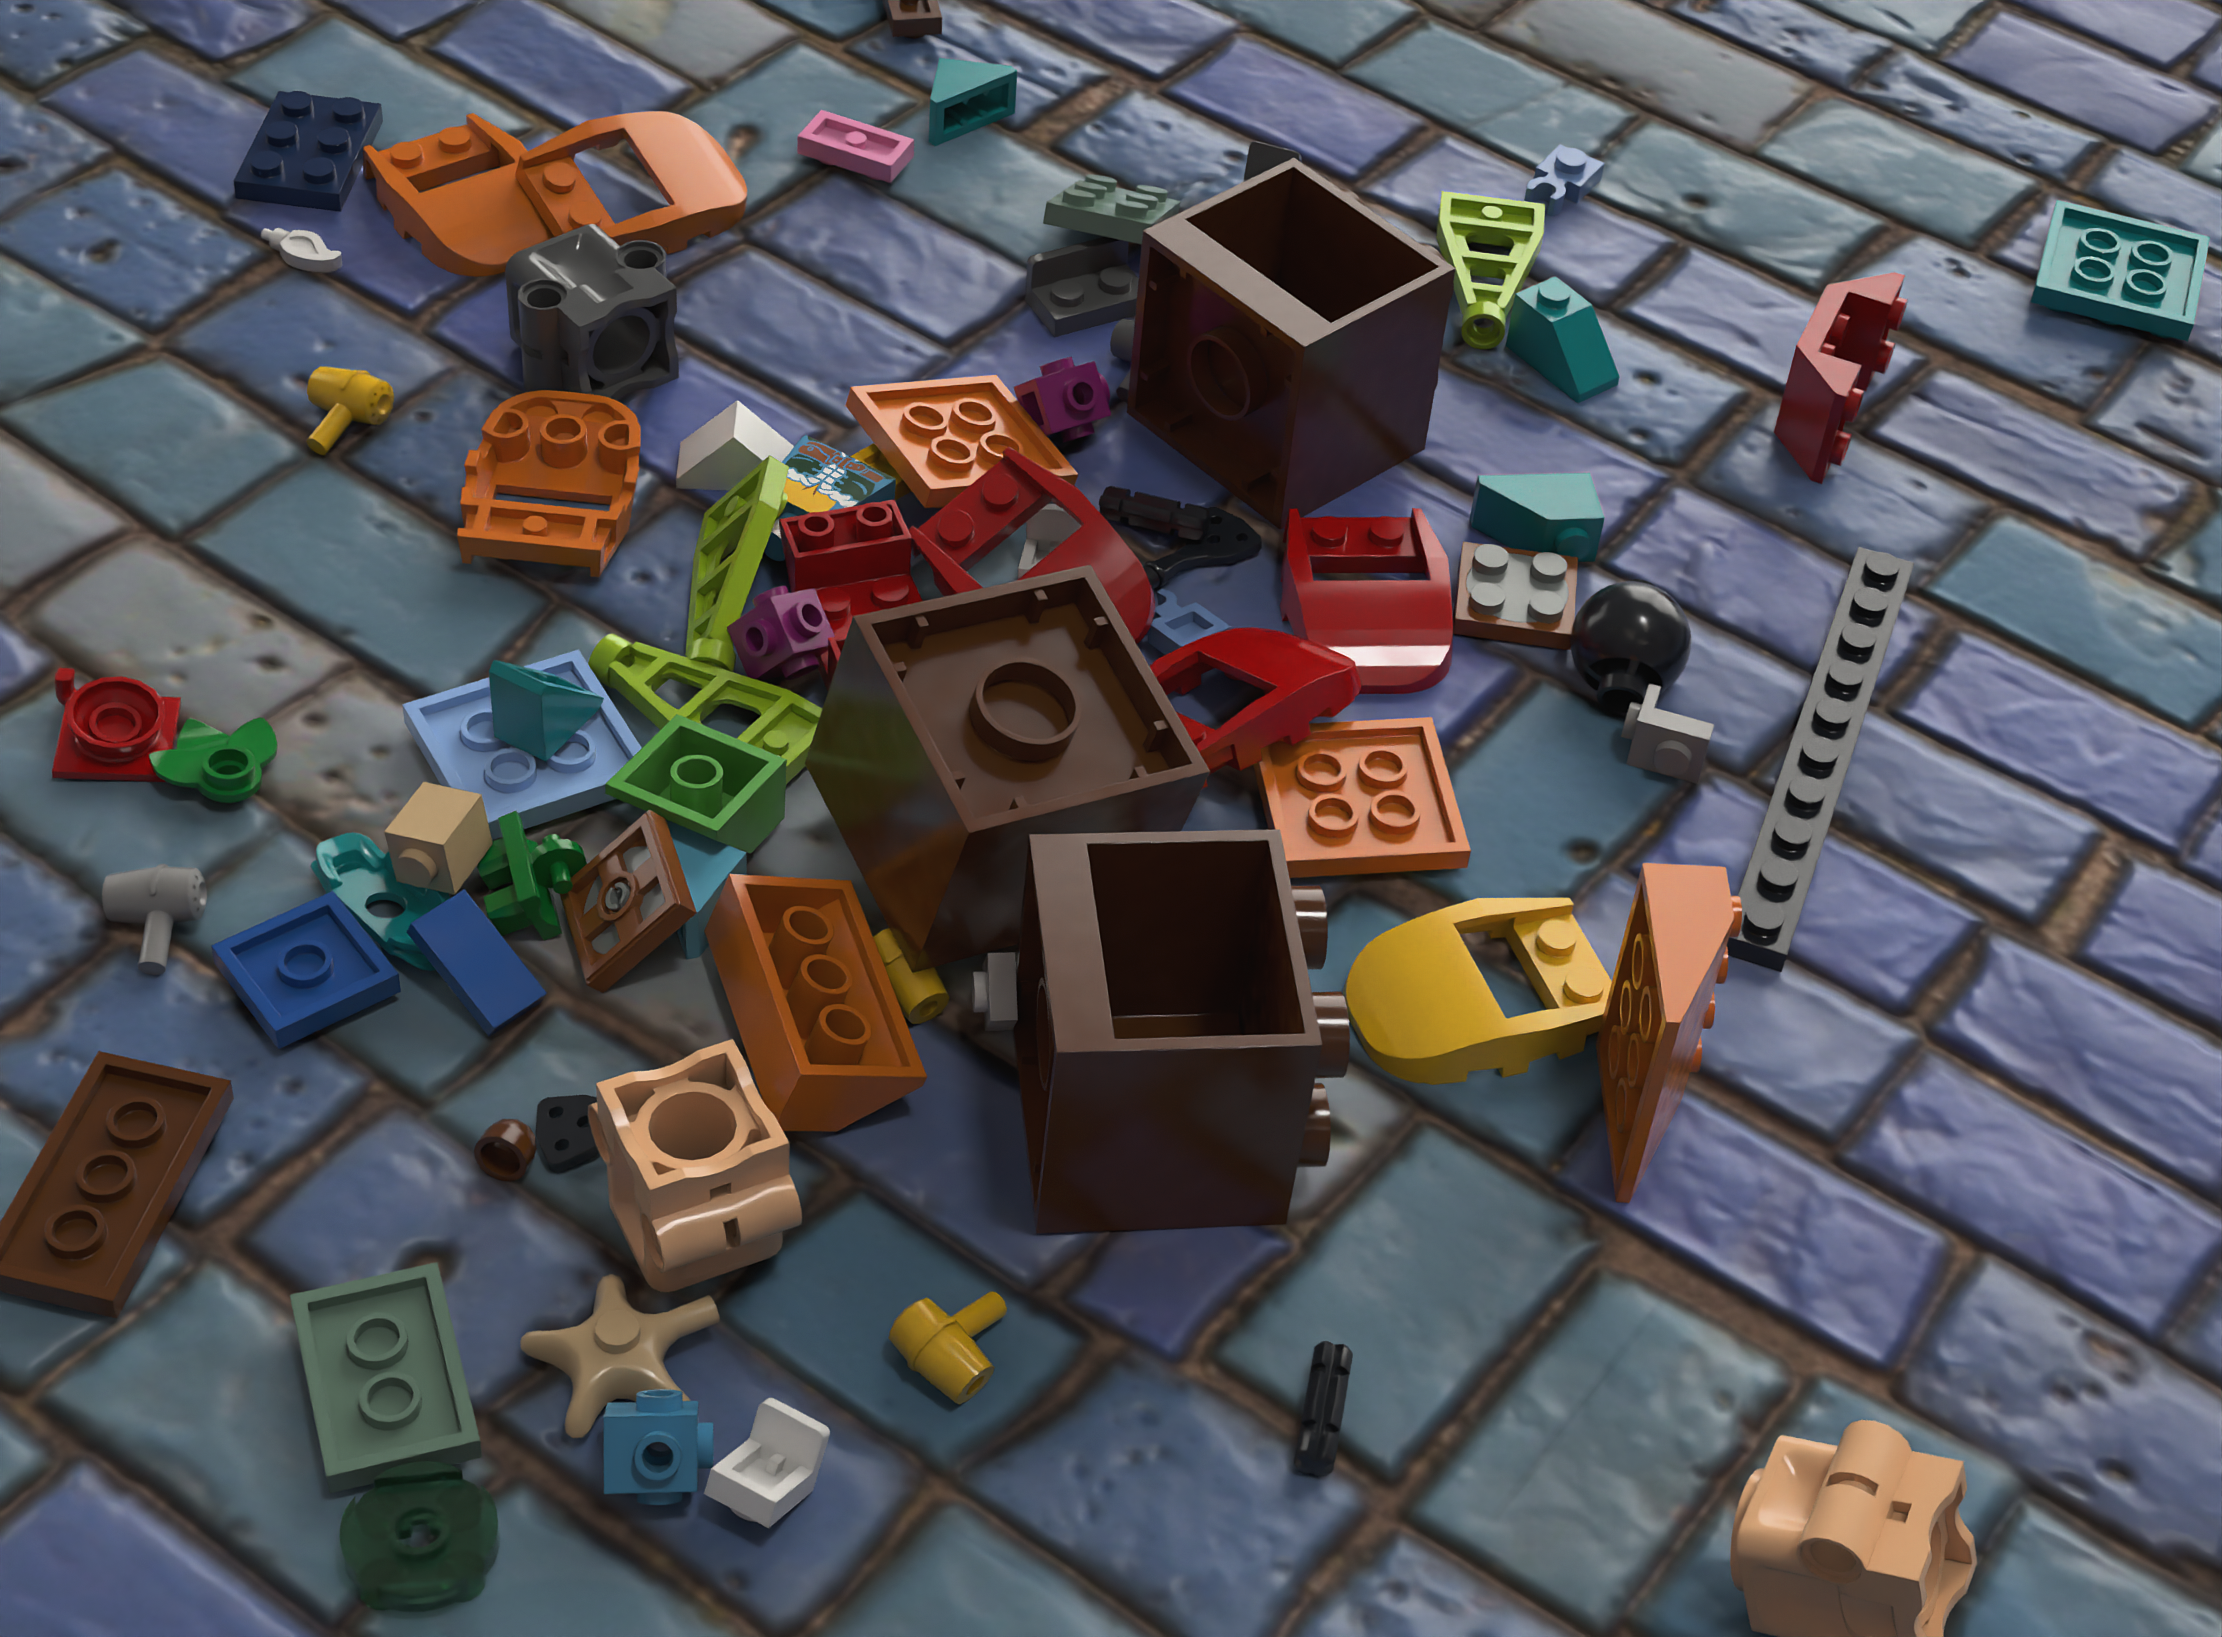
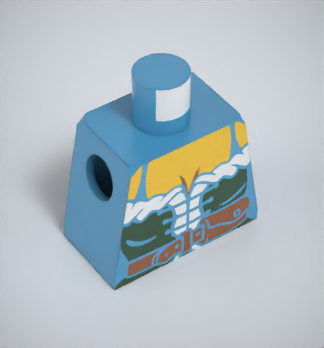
[764,435,896,561]

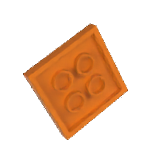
[845,375,1078,508]
[1253,717,1471,878]

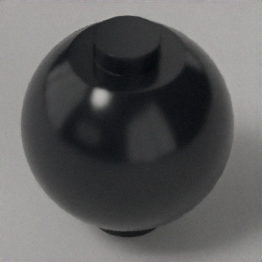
[1570,579,1691,713]

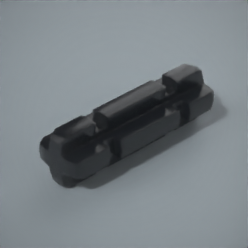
[1099,485,1210,541]
[1294,1341,1353,1477]

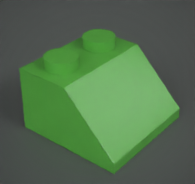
[605,714,787,853]

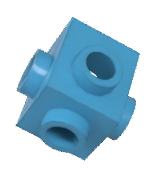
[604,1389,714,1505]

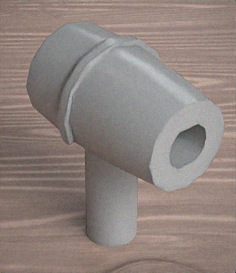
[102,864,207,975]

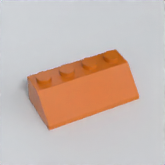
[704,874,927,1132]

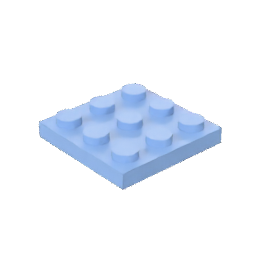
[402,649,641,840]

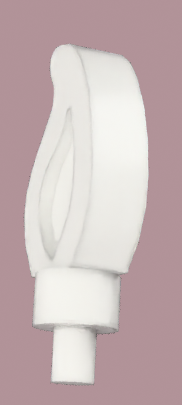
[261,228,342,273]

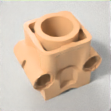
[588,1039,802,1292]
[1730,1420,1977,1637]

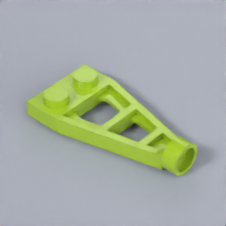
[1436,191,1545,349]
[685,455,789,672]
[588,633,823,784]

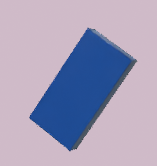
[406,889,547,1037]

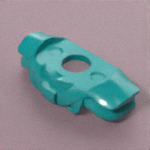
[310,832,450,971]

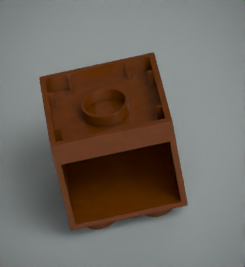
[1127,158,1456,529]
[805,565,1210,973]
[1012,829,1350,1234]

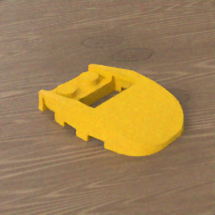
[1343,898,1612,1085]

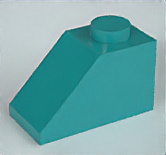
[1505,276,1620,403]
[1469,473,1605,562]

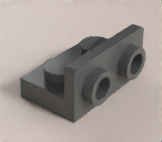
[1025,237,1139,337]

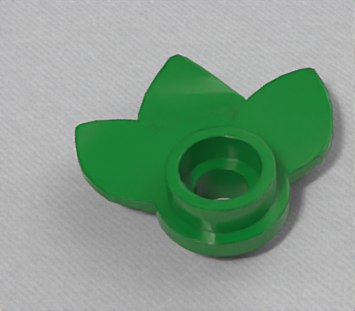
[149,717,278,803]

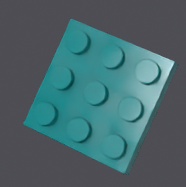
[2030,200,2210,341]

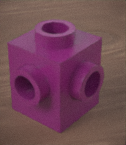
[1014,356,1111,443]
[727,586,835,681]

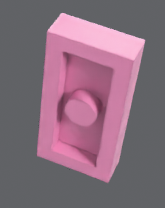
[797,110,914,183]

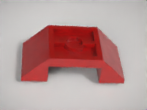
[1774,272,1908,484]
[779,499,922,692]

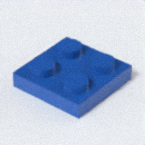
[211,891,401,1049]

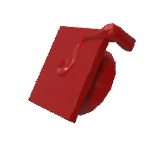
[52,668,181,782]

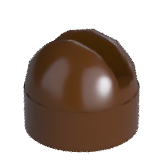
[474,1119,537,1182]

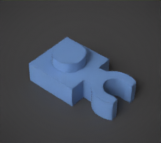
[1524,145,1605,217]
[1148,589,1232,655]

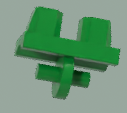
[476,811,587,941]

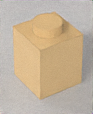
[384,782,493,895]

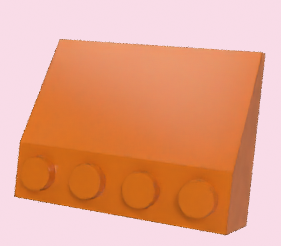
[1596,863,1742,1203]

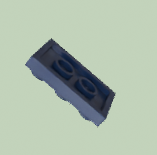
[233,91,383,212]

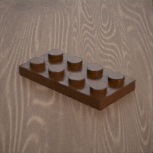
[0,1051,234,1319]

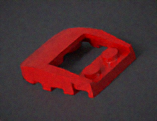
[908,447,1155,644]
[1280,508,1453,694]
[1150,627,1361,789]

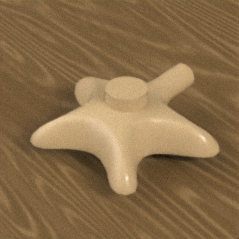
[520,1274,720,1438]

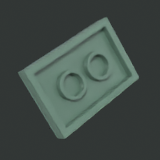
[1043,175,1181,244]
[290,1262,482,1493]

